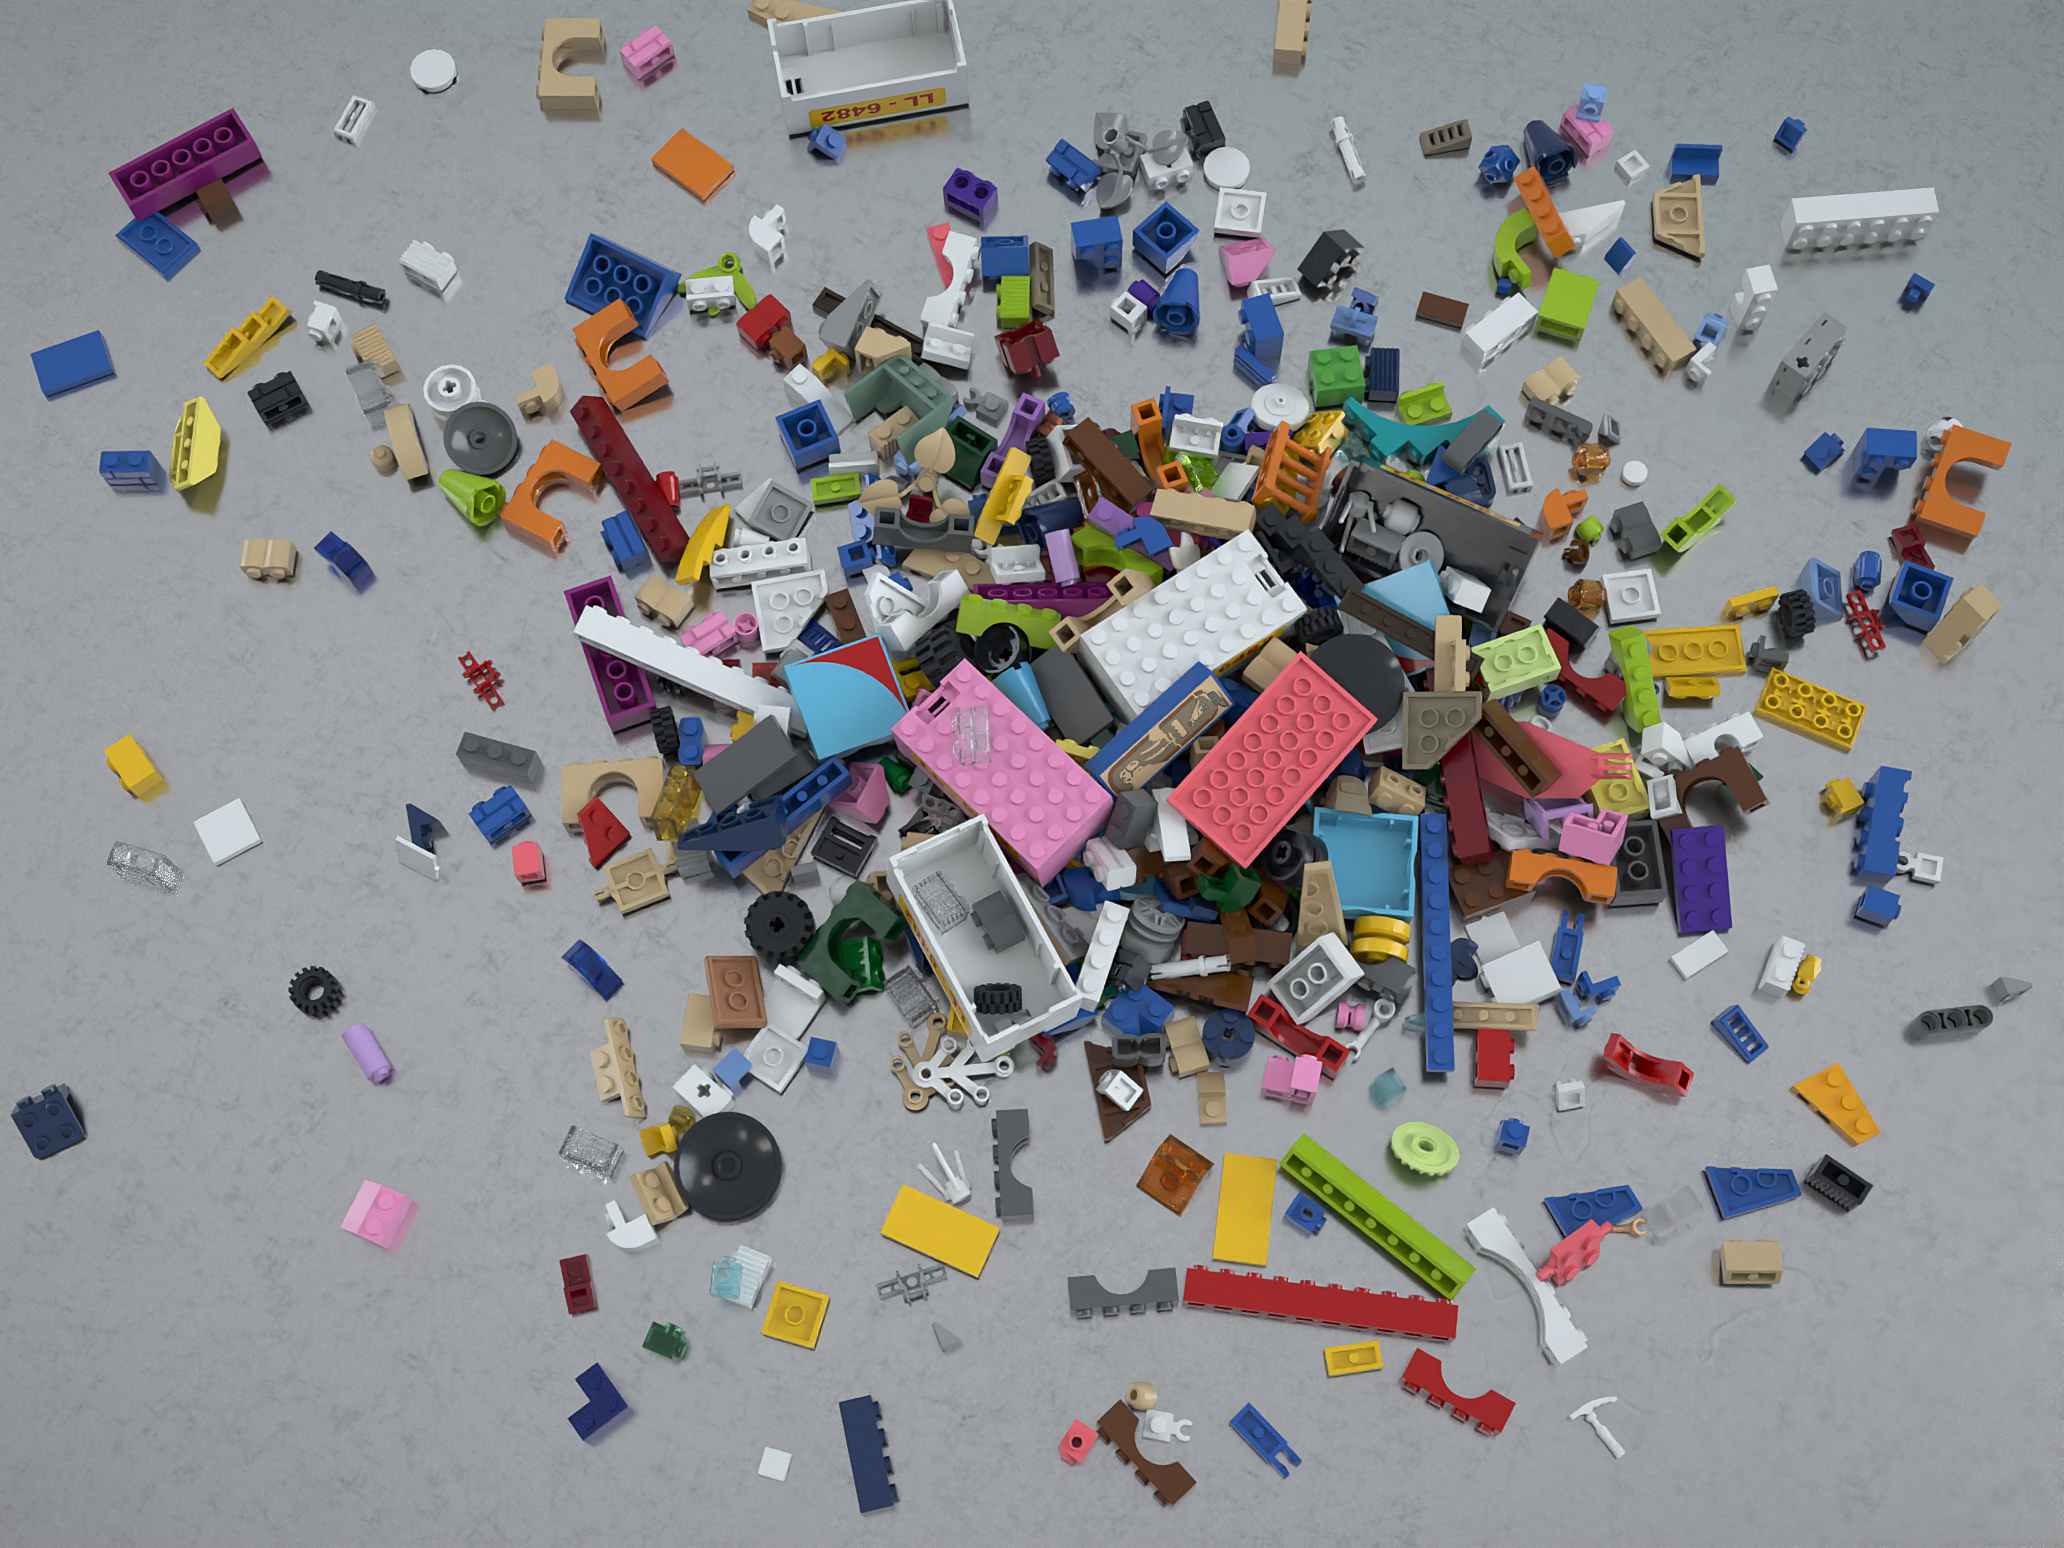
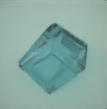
[1402,1012,1425,1034]

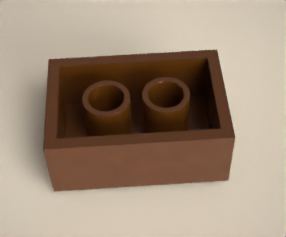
[1448,849,1537,925]

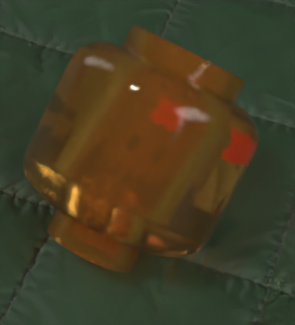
[1572,443,1611,475]
[1568,579,1607,612]

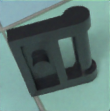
[811,816,878,877]

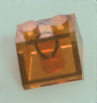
[1136,1134,1214,1216]

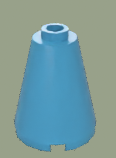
[991,661,1051,731]

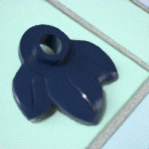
[1451,938,1478,987]

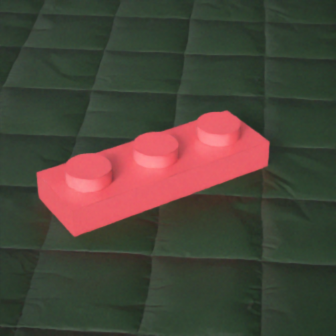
[926,222,969,290]

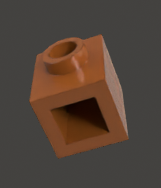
[769,326,808,370]

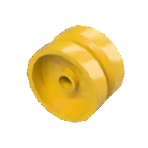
[1350,916,1412,965]

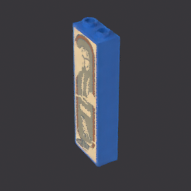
[1084,661,1236,803]

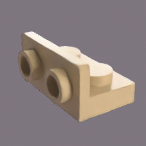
[629,1161,689,1225]

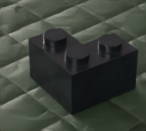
[1297,229,1364,287]

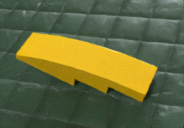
[203,296,292,378]
[675,504,731,586]

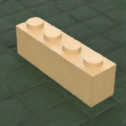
[1273,0,1312,65]
[1613,277,1696,374]
[1150,488,1256,540]

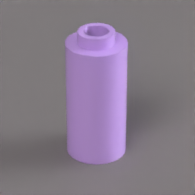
[1045,529,1080,587]
[342,1023,391,1082]

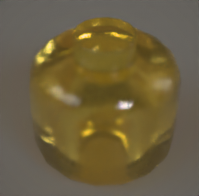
[667,1105,695,1134]

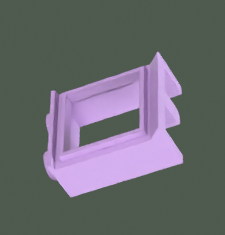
[1523,797,1594,840]

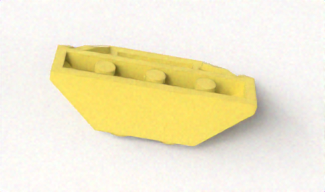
[169,396,221,491]

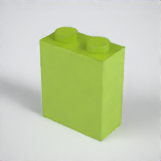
[1535,267,1600,340]

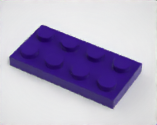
[1670,825,1732,933]

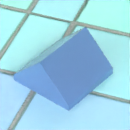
[1801,557,1843,619]

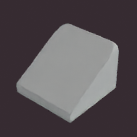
[1993,977,2033,1001]
[932,1322,962,1352]

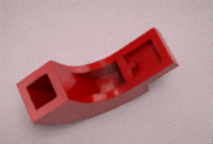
[1603,1033,1694,1097]

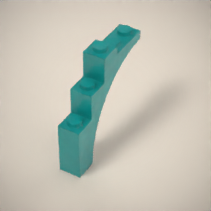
[1343,397,1506,467]

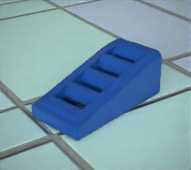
[1712,1004,1769,1063]

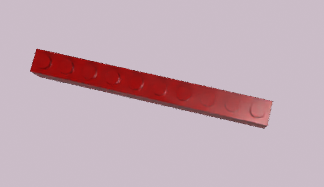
[1182,1265,1459,1342]

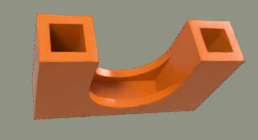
[572,298,670,412]
[1130,398,1188,493]
[1914,424,2012,540]
[500,439,605,551]

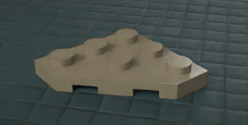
[1402,691,1482,770]

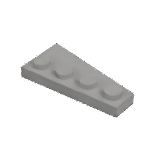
[1015,872,1089,966]

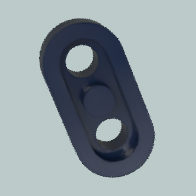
[1465,458,1496,505]

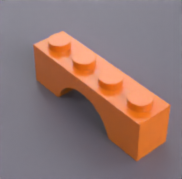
[1513,166,1576,258]
[1505,849,1618,905]

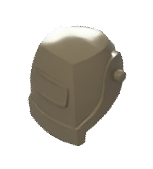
[1320,775,1372,817]

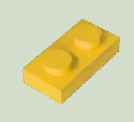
[1723,586,1779,617]
[1664,677,1721,699]
[1324,1340,1384,1377]

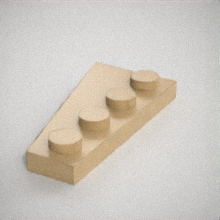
[747,0,842,24]
[902,548,996,594]
[1296,861,1348,951]

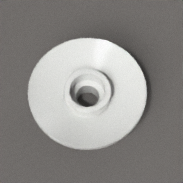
[1398,531,1444,572]

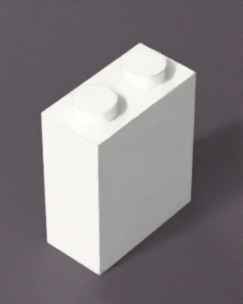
[1480,941,1562,1004]

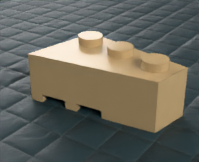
[1922,584,2004,663]

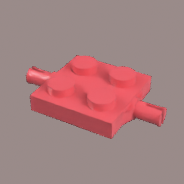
[1535,1219,1613,1285]

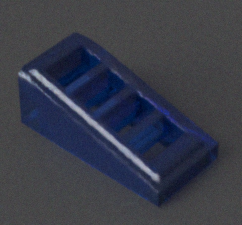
[797,618,843,655]

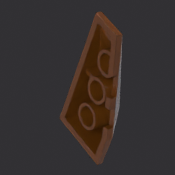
[1146,968,1255,1012]

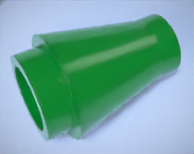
[878,757,912,792]

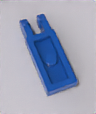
[1550,909,1585,983]
[1229,1403,1302,1478]

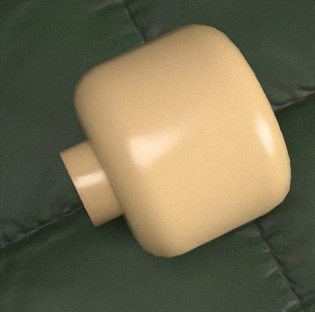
[370,445,396,472]
[1126,1381,1157,1410]

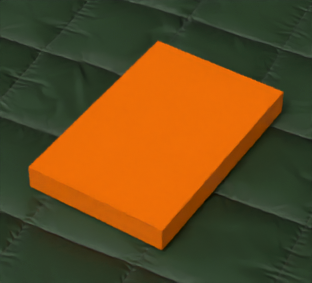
[651,128,734,201]

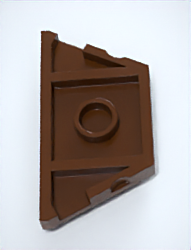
[1084,1041,1151,1141]

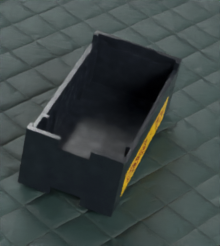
[1321,454,1544,633]

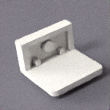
[763,964,826,1040]

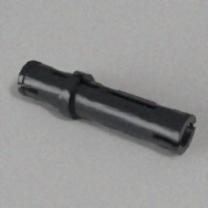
[315,270,386,304]

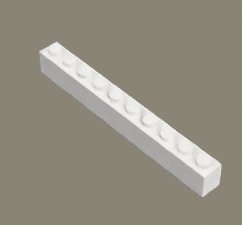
[573,605,807,739]

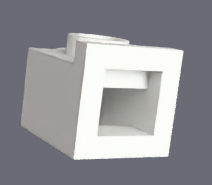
[1110,291,1147,335]
[307,300,342,342]

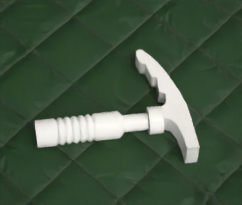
[1567,1397,1626,1459]

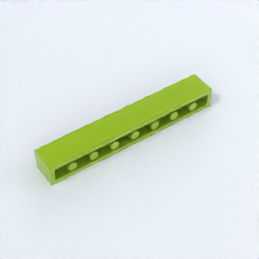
[1279,1133,1476,1301]

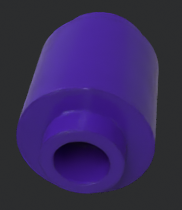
[1128,279,1160,314]

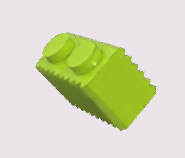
[996,276,1030,328]

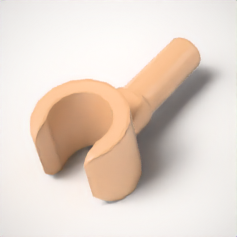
[1612,1218,1647,1237]

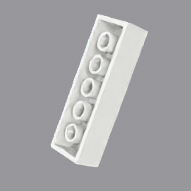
[1780,187,1939,249]

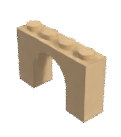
[536,18,604,109]
[1049,568,1156,654]
[561,756,668,831]

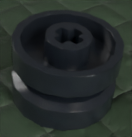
[1261,825,1328,890]

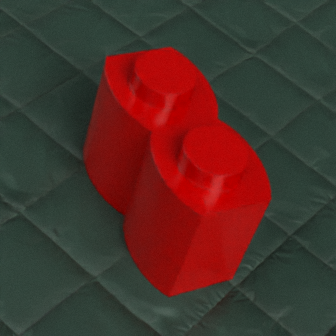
[736,294,792,350]

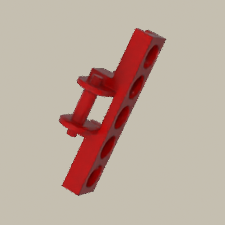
[1846,590,1886,653]
[458,651,504,709]

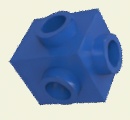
[1478,145,1520,184]

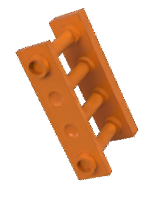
[1252,420,1332,526]

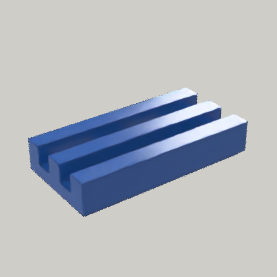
[1233,344,1275,387]

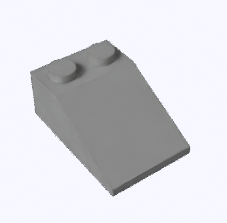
[819,279,883,360]

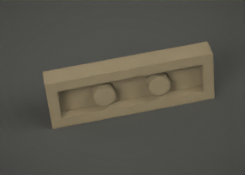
[1029,241,1055,315]

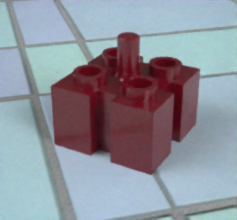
[994,319,1060,378]

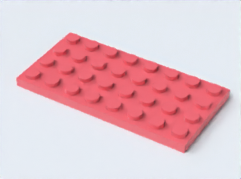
[1165,651,1378,869]

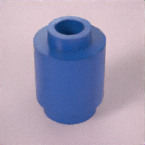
[1219,424,1244,454]
[1855,551,1882,590]

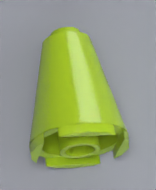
[438,469,506,526]

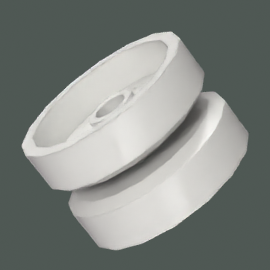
[423,364,483,425]

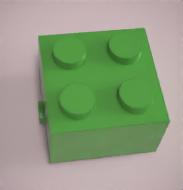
[1308,345,1365,407]

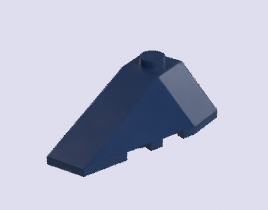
[677,794,788,851]

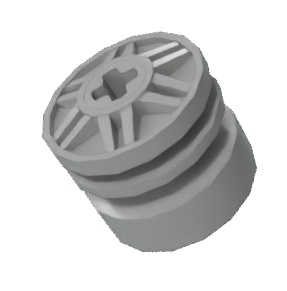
[1119,895,1185,964]

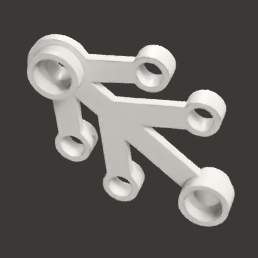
[912,1037,1014,1106]

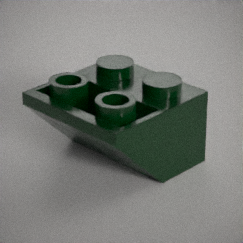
[946,415,998,489]

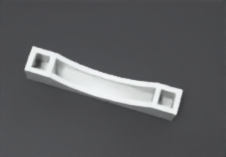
[1463,1207,1588,1368]

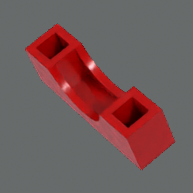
[1545,628,1627,713]
[1247,994,1351,1079]
[1399,1348,1516,1436]

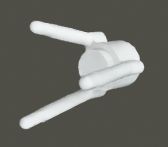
[1339,491,1376,553]
[918,1143,972,1204]

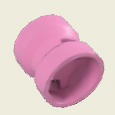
[733,612,760,644]
[1336,1001,1365,1031]

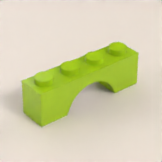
[1071,525,1163,587]
[956,594,1061,650]
[1608,625,1661,733]

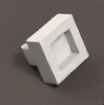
[1556,1077,1585,1111]

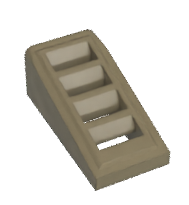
[1420,119,1472,155]

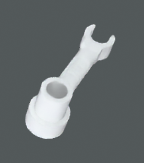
[1345,998,1395,1062]

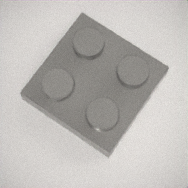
[747,480,814,541]

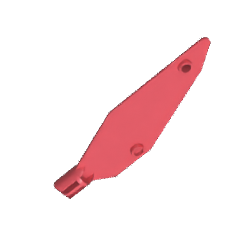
[1471,721,1632,798]

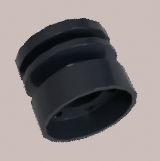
[973,623,1039,679]

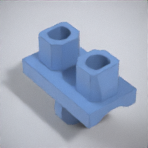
[1330,305,1379,341]

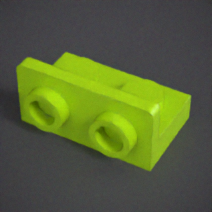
[1396,382,1453,426]

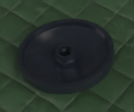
[1309,634,1405,735]
[674,1112,781,1220]

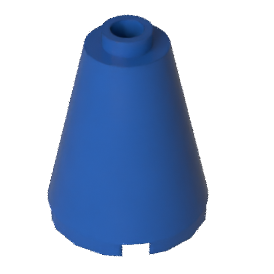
[1153,268,1200,335]

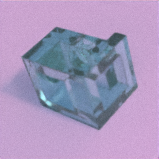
[1367,1067,1407,1110]
[709,1256,743,1299]

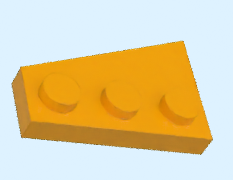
[1791,1062,1881,1146]

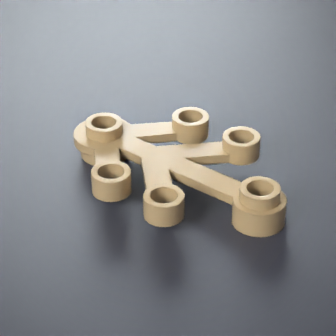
[890,1012,963,1110]

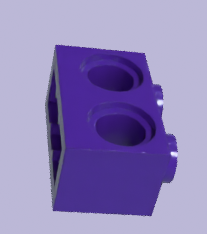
[943,167,998,221]

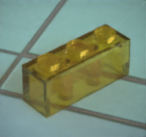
[650,765,701,841]

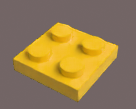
[761,1280,830,1349]

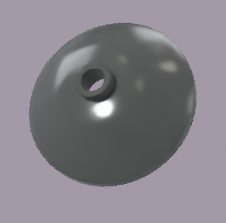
[443,402,517,475]

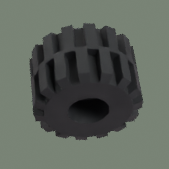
[915,621,985,689]
[744,891,815,959]

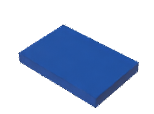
[115,212,199,279]
[31,330,114,397]

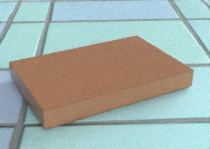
[704,956,768,1028]

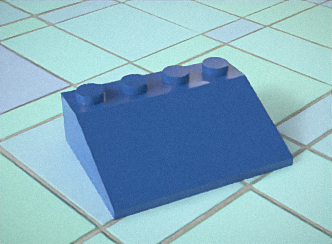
[564,233,682,338]

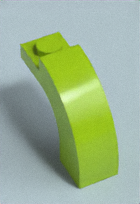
[1494,208,1537,290]
[1659,483,1738,552]

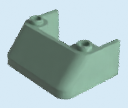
[843,355,953,466]

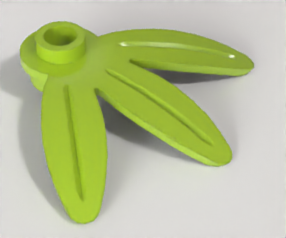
[678,252,756,316]

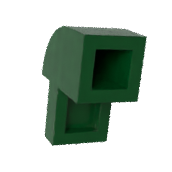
[1195,863,1261,912]

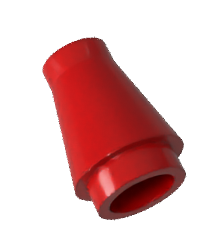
[655,471,679,509]

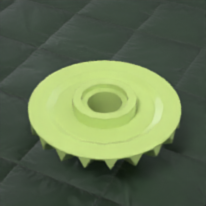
[1391,1122,1459,1177]

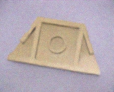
[1652,174,1705,258]

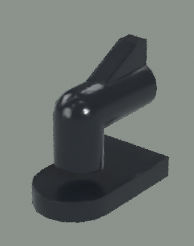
[898,808,940,835]

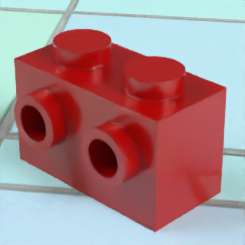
[1474,1028,1515,1088]

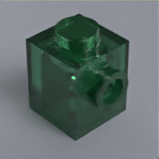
[642,1321,688,1363]

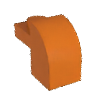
[1539,488,1588,539]

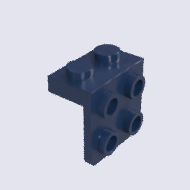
[11,1083,84,1159]

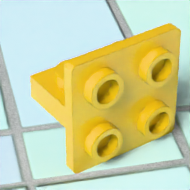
[1293,410,1349,456]

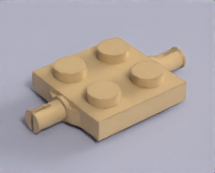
[593,848,678,914]

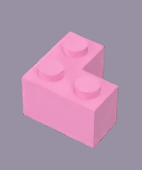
[1558,808,1628,865]
[1261,1055,1322,1104]

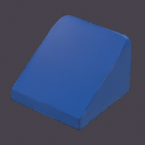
[1604,237,1636,274]

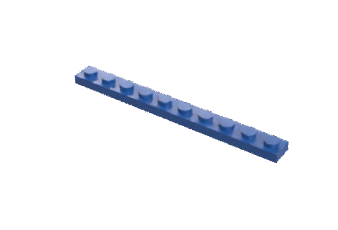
[1419,813,1455,1072]

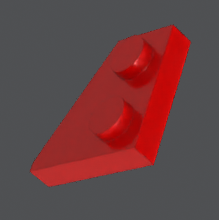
[577,796,630,867]

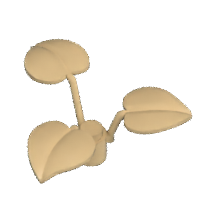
[859,427,971,523]

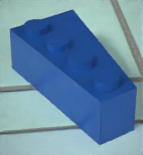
[1854,766,1912,883]

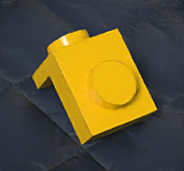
[812,348,851,382]
[638,1122,679,1156]

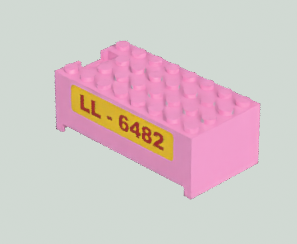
[891,658,1114,888]

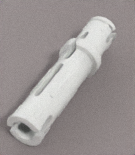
[1330,117,1367,184]
[1150,954,1231,980]

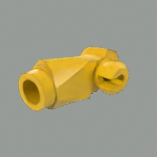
[1792,954,1822,995]

